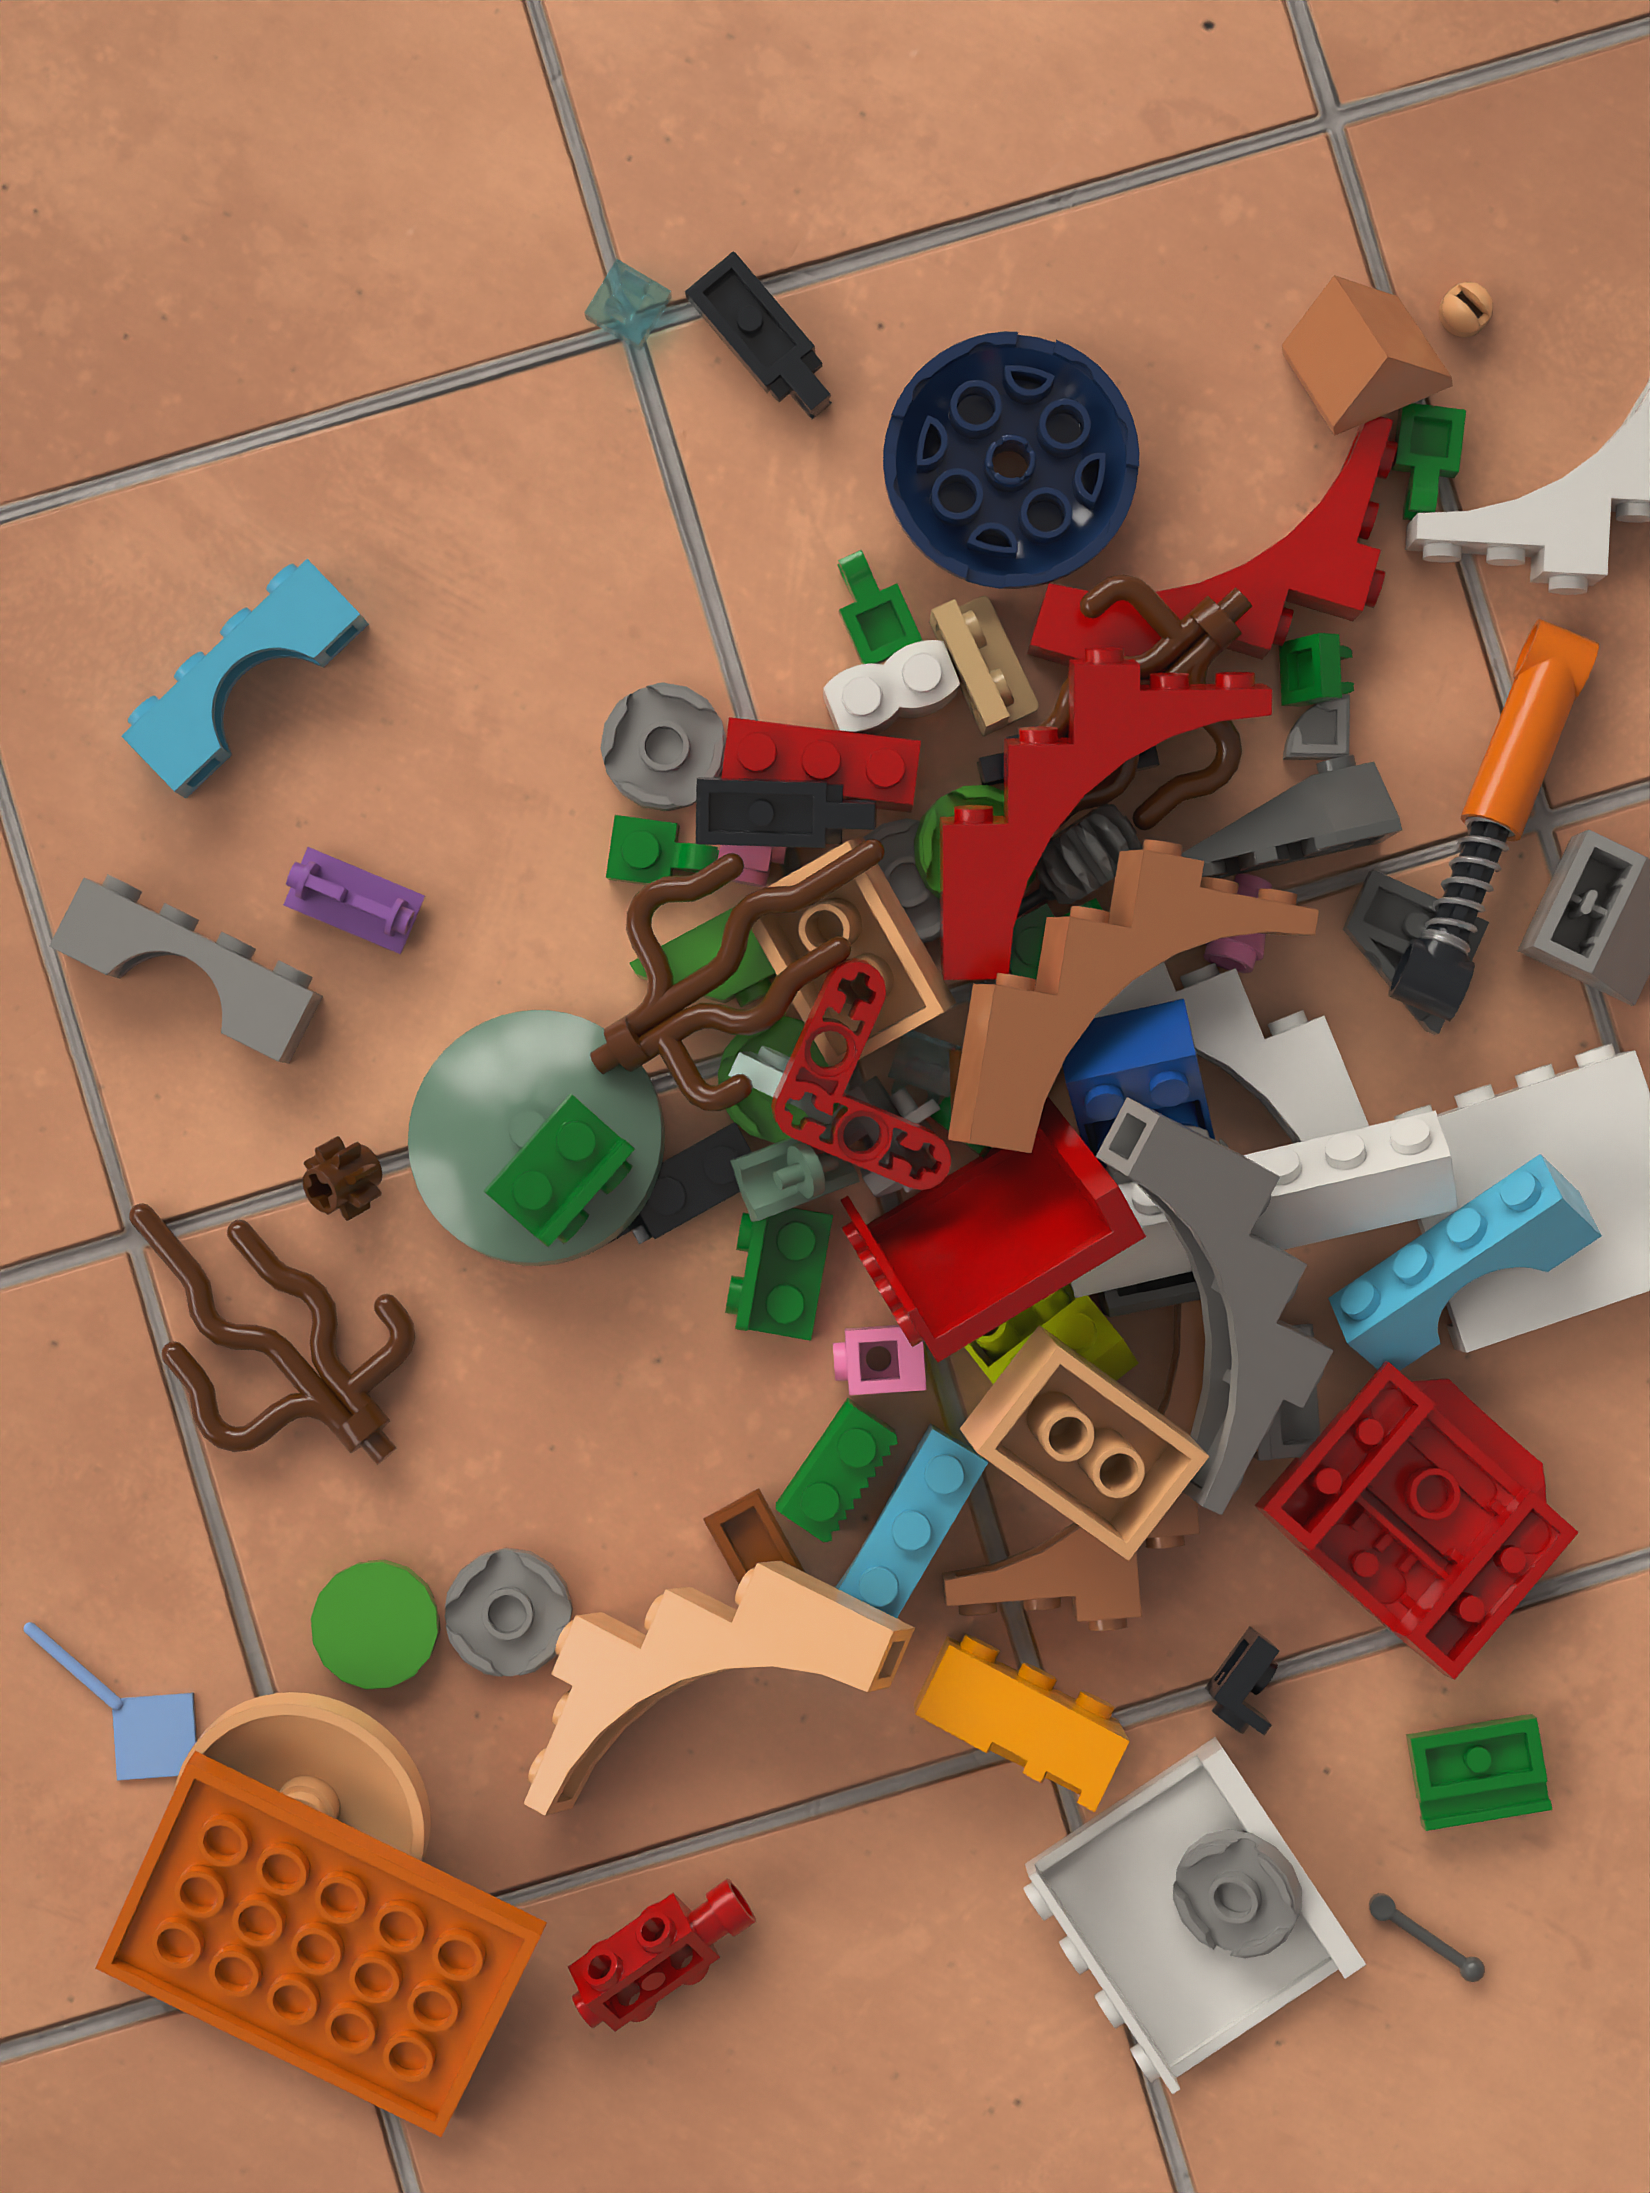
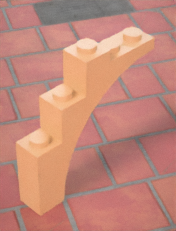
[524,1561,915,1815]

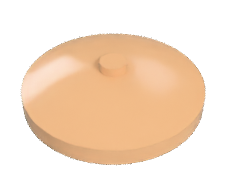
[174,1692,431,1861]

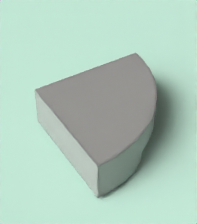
[1283,694,1350,760]

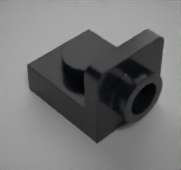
[1205,1626,1279,1736]

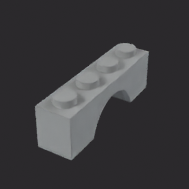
[49,874,323,1064]

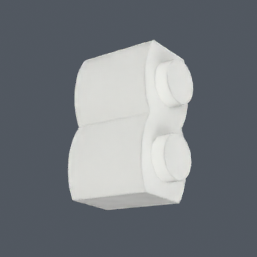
[823,640,960,735]

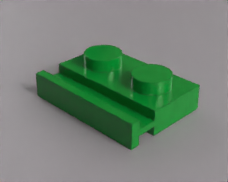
[1406,1714,1552,1831]

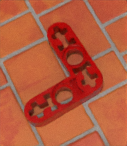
[771,958,951,1190]

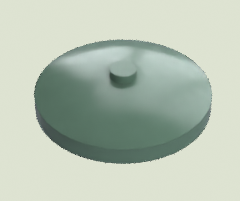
[408,1010,665,1266]

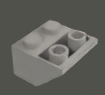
[1517,829,1650,1006]

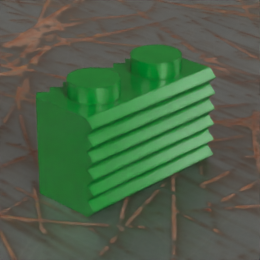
[776,1398,898,1543]

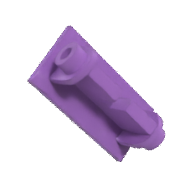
[283,847,425,954]

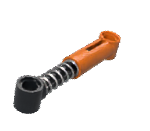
[1388,619,1599,1021]

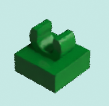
[1279,633,1354,707]

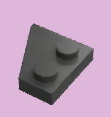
[1343,870,1489,1035]

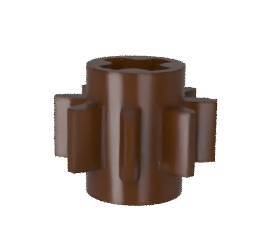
[303,1136,382,1221]

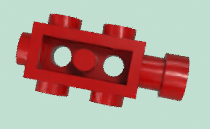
[568,1878,756,2032]

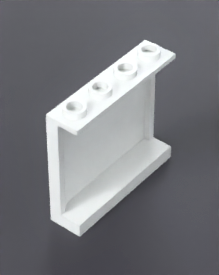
[1394,1043,1650,1353]
[1023,1737,1367,2094]

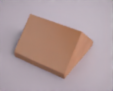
[1282,275,1453,436]

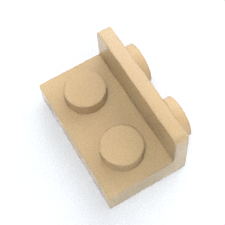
[929,596,1039,736]

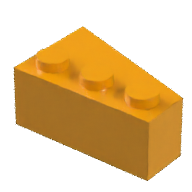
[914,1634,1129,1812]

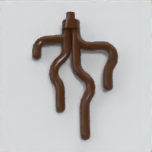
[1039,574,1253,833]
[590,839,885,1111]
[129,1203,415,1465]

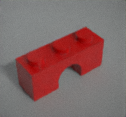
[721,717,921,813]

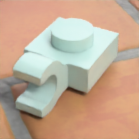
[728,1046,851,1124]

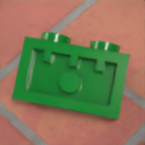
[483,1094,635,1247]
[725,1208,833,1341]

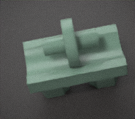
[730,1123,860,1221]

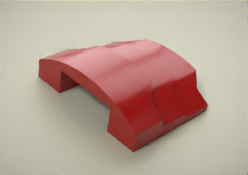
[1254,1361,1579,1680]

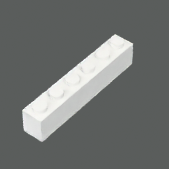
[1071,1110,1458,1298]

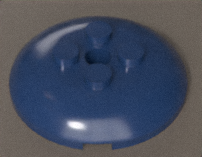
[883,331,1140,589]

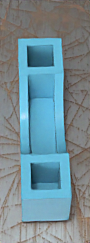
[121,559,369,799]
[1328,1154,1602,1371]
[835,1423,988,1618]

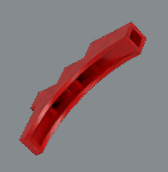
[1026,416,1397,685]
[940,647,1272,980]

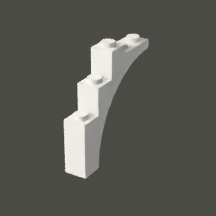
[1405,377,1650,595]
[1094,962,1369,1144]

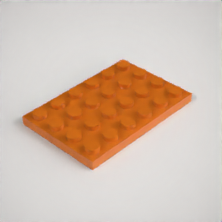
[95,1751,547,2137]

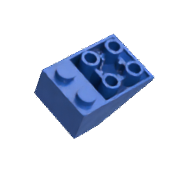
[1063,999,1216,1169]

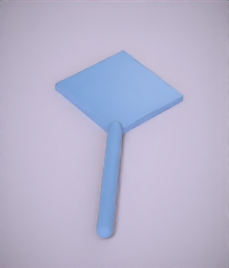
[24,1622,197,1781]

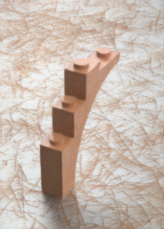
[948,840,1319,1153]
[942,1299,1258,1631]

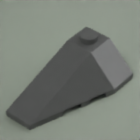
[1182,755,1402,879]

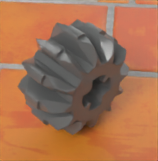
[1035,804,1143,904]

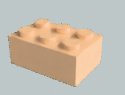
[751,836,956,1067]
[960,1325,1209,1561]

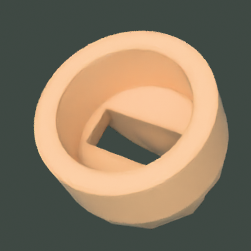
[1439,282,1493,337]

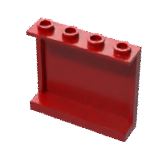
[840,1096,1146,1363]

